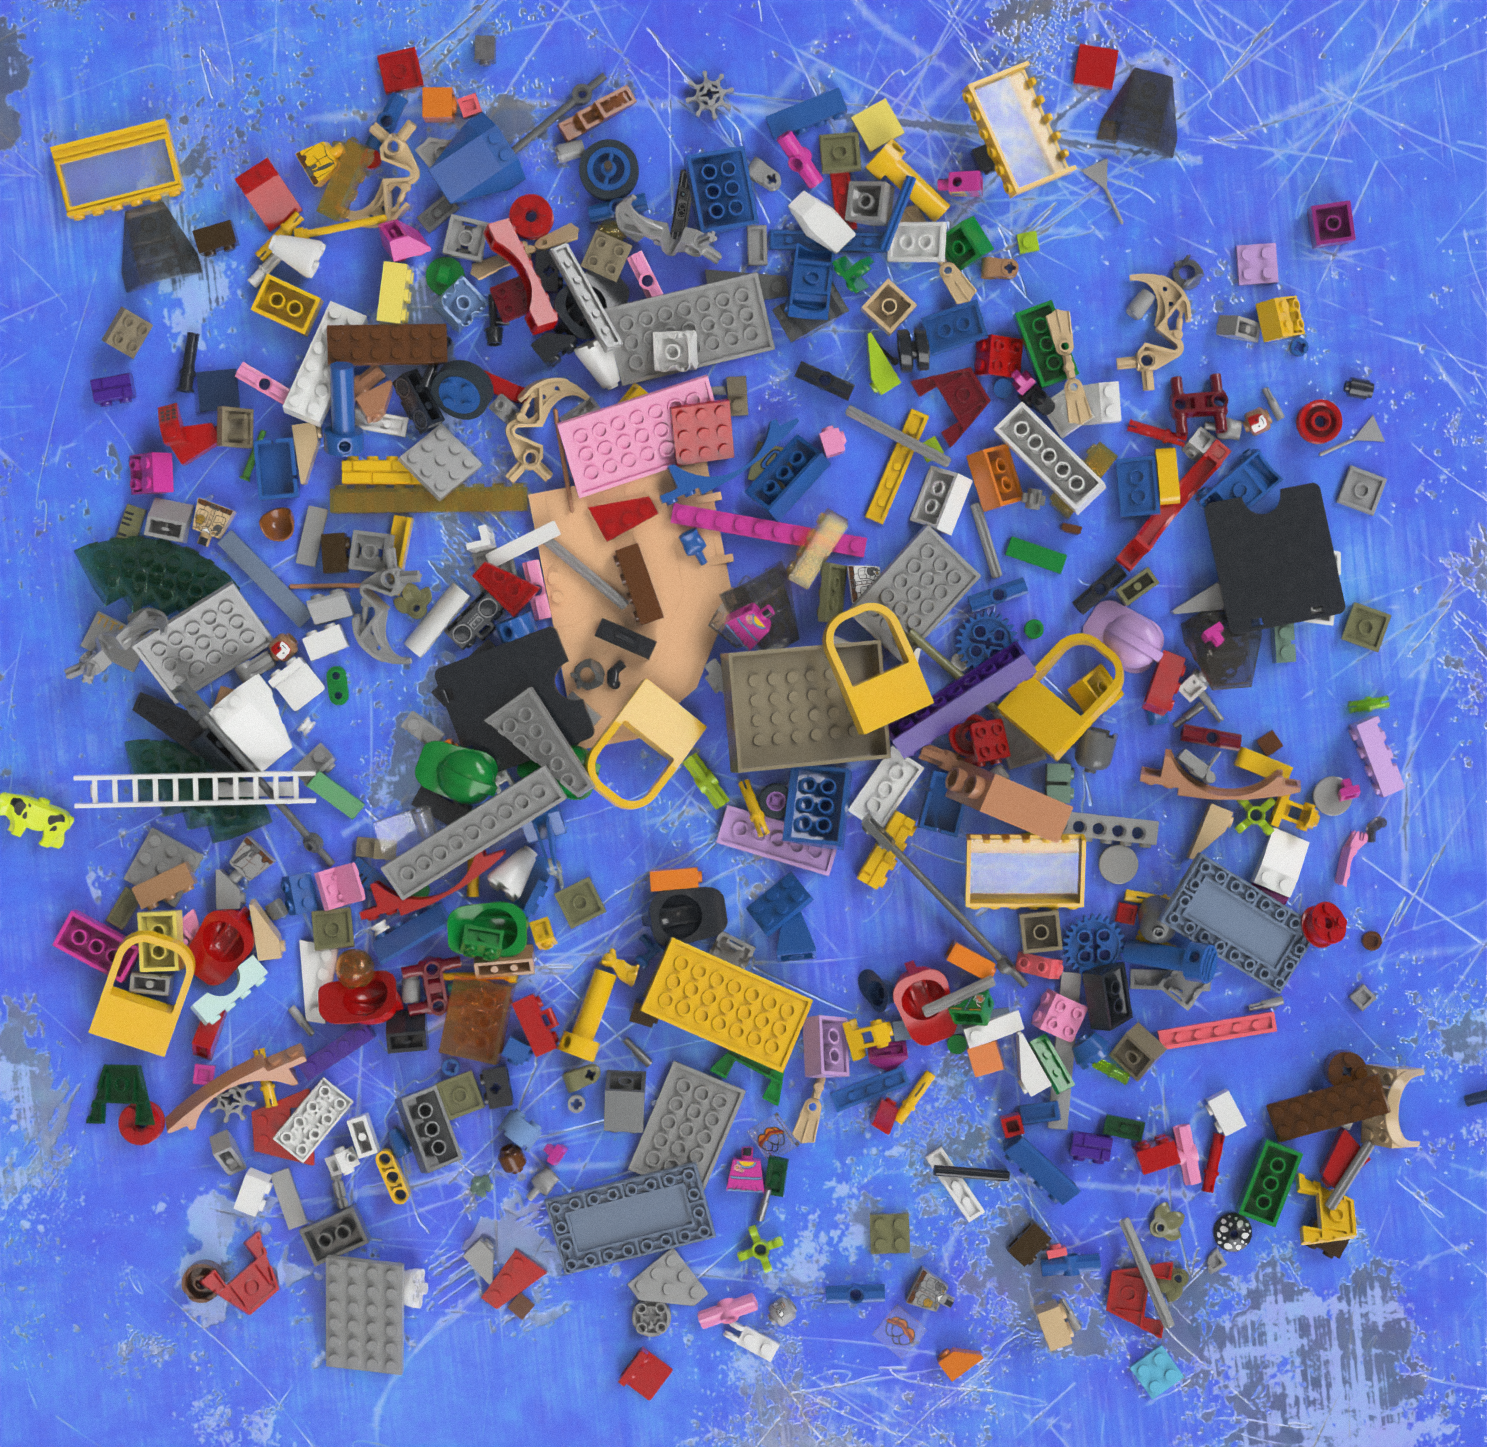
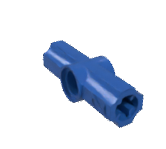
[365,92,408,152]
[587,193,649,224]
[967,577,1029,613]
[1040,1253,1101,1277]
[826,1283,885,1304]

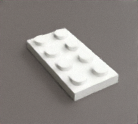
[848,746,924,827]

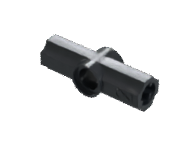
[794,361,855,401]
[1072,563,1128,615]

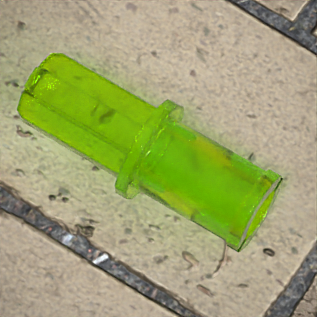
[1092,1059,1131,1085]

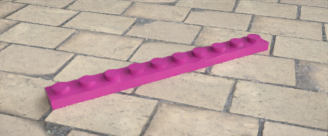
[670,503,867,558]

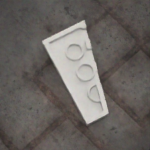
[299,940,339,1024]

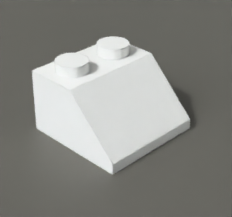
[1082,381,1122,426]

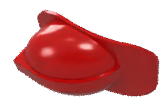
[185,906,254,986]
[893,960,957,1046]
[318,970,404,1025]

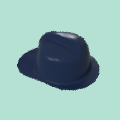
[858,969,894,1012]

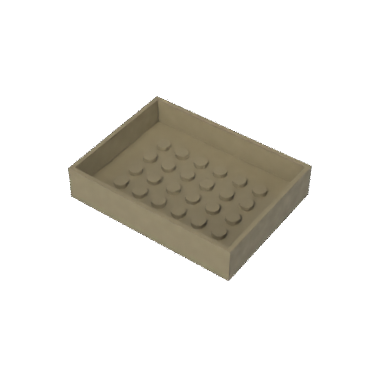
[720,640,891,773]

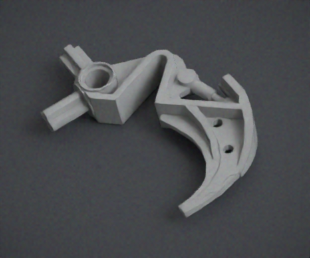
[615,194,722,264]
[352,547,422,664]
[64,607,168,684]

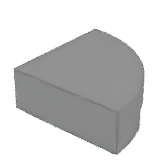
[1207,1247,1227,1275]

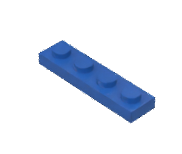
[830,1065,910,1112]

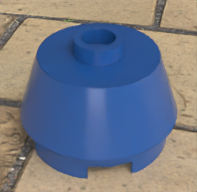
[1072,1032,1111,1070]

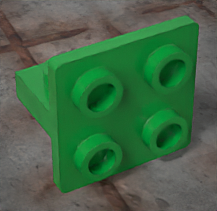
[832,256,874,294]
[459,924,504,961]

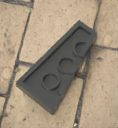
[705,269,789,300]

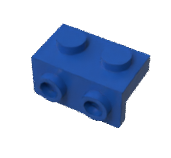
[281,872,318,916]

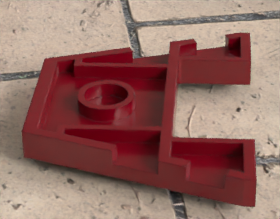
[910,367,991,448]

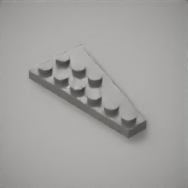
[484,687,596,797]

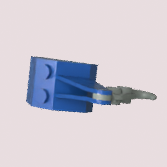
[522,804,567,889]

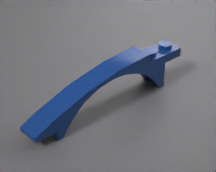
[659,418,799,506]

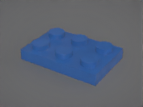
[921,299,989,356]
[1116,455,1161,518]
[746,871,814,937]

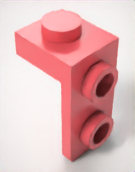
[1015,952,1063,979]

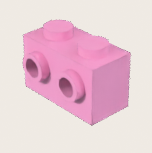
[818,426,846,458]

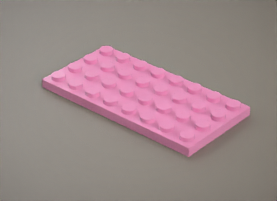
[556,375,715,498]

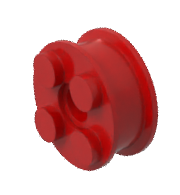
[509,194,554,240]
[1296,399,1343,444]
[948,714,987,757]
[1301,902,1347,948]
[118,1101,165,1145]

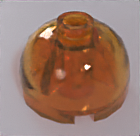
[335,949,375,989]

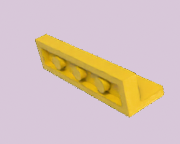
[390,515,414,596]

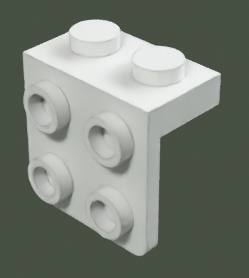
[268,657,325,711]

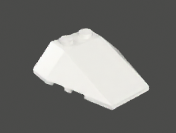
[198,673,293,771]

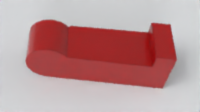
[484,370,530,404]

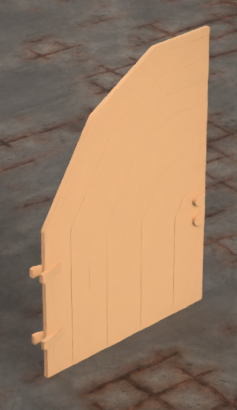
[528,462,734,749]

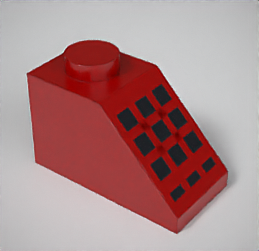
[158,403,188,446]

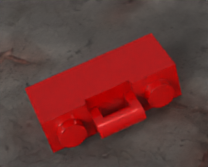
[512,993,560,1057]

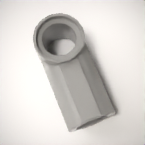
[234,651,277,683]

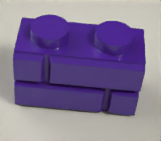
[90,373,137,407]
[1069,1130,1113,1164]

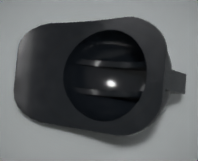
[553,270,629,339]
[641,887,728,947]

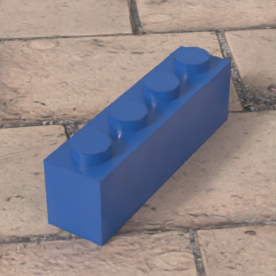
[765,88,848,142]

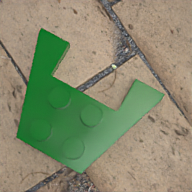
[710,1050,785,1106]

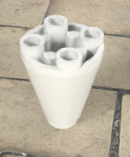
[268,234,326,279]
[487,845,537,902]
[404,1268,428,1309]

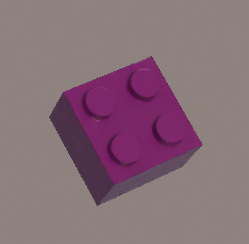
[1307,200,1356,249]

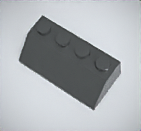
[395,1085,463,1173]

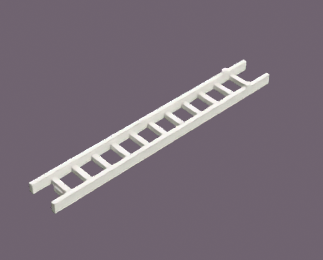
[73,770,316,808]

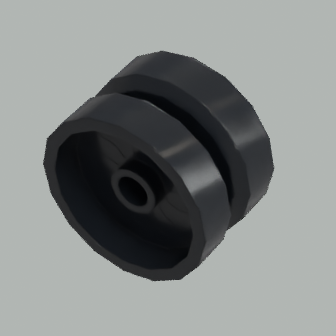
[897,327,930,373]

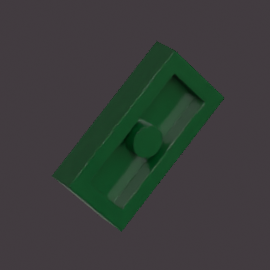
[1102,1114,1145,1142]
[764,1155,789,1197]

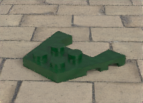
[86,1064,155,1125]

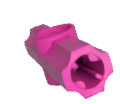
[776,130,823,189]

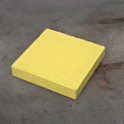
[851,98,905,153]

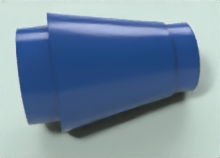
[387,1128,412,1159]

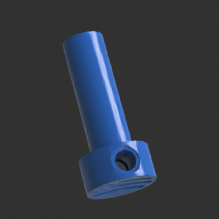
[324,361,364,457]
[495,611,538,644]
[1123,939,1218,984]

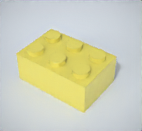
[376,261,414,325]
[137,910,185,972]

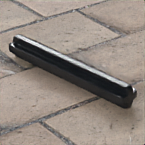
[933,1165,1010,1181]

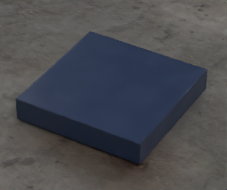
[196,369,240,412]

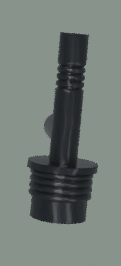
[484,294,510,347]

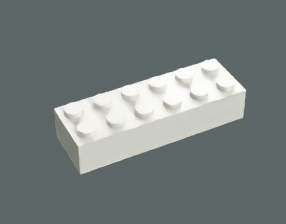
[283,301,368,428]
[994,402,1106,515]

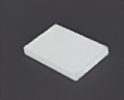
[887,222,947,262]

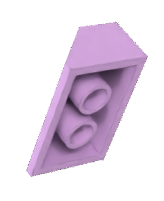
[803,1015,850,1078]

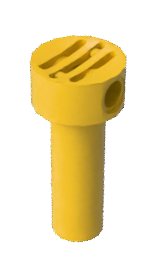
[865,138,951,222]
[557,968,617,1062]

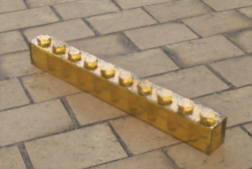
[330,483,529,514]

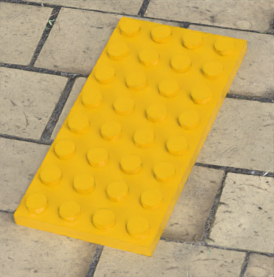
[640,937,813,1073]

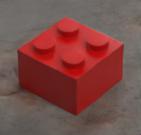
[1132,1133,1181,1175]

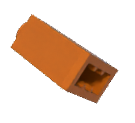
[650,867,702,892]
[944,940,997,979]

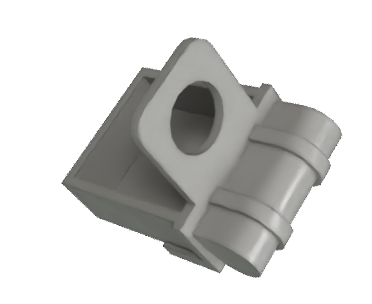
[1176,749,1221,784]

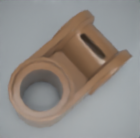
[981,257,1019,279]

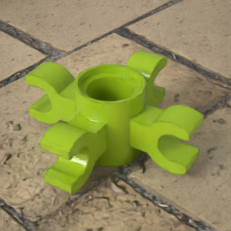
[1234,797,1276,836]
[737,1224,784,1273]

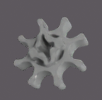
[686,71,734,121]
[210,1084,257,1123]

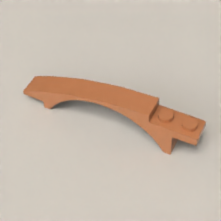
[1140,749,1301,800]
[165,1043,307,1134]

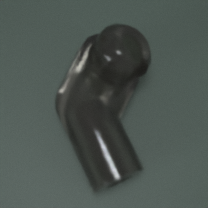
[1366,816,1387,842]

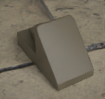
[726,376,748,416]
[356,836,397,860]

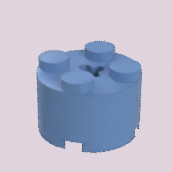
[497,1108,542,1152]

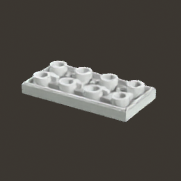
[273,1077,354,1163]

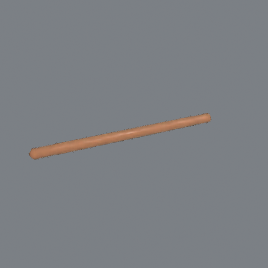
[553,408,574,514]
[288,583,361,589]

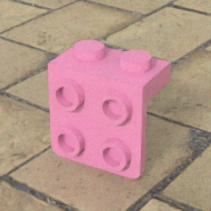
[314,862,365,911]
[1031,988,1088,1042]

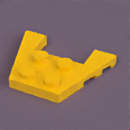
[1295,1173,1357,1245]

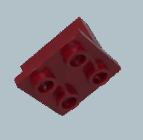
[490,276,527,323]

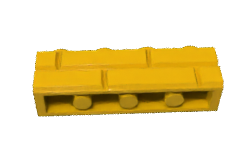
[342,456,422,485]
[856,810,917,890]

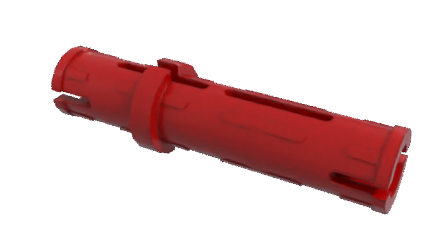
[1127,419,1187,447]
[1201,1132,1226,1193]

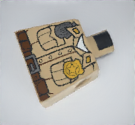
[192,498,237,547]

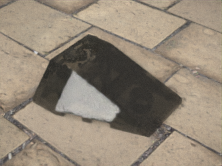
[1096,68,1178,158]
[121,201,203,293]
[719,561,799,650]
[1181,609,1262,690]

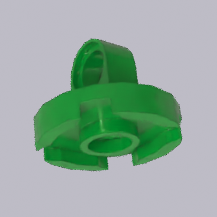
[426,257,465,296]

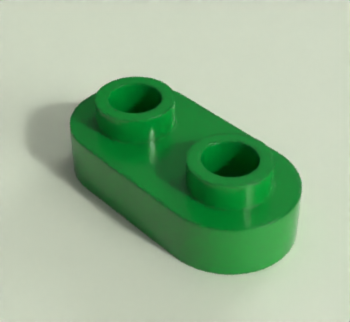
[327,666,350,705]

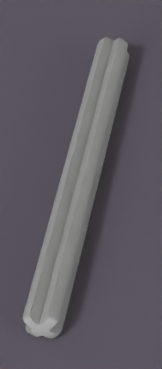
[845,405,951,467]
[543,539,629,610]
[1119,1217,1174,1329]

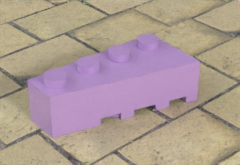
[1348,716,1405,797]

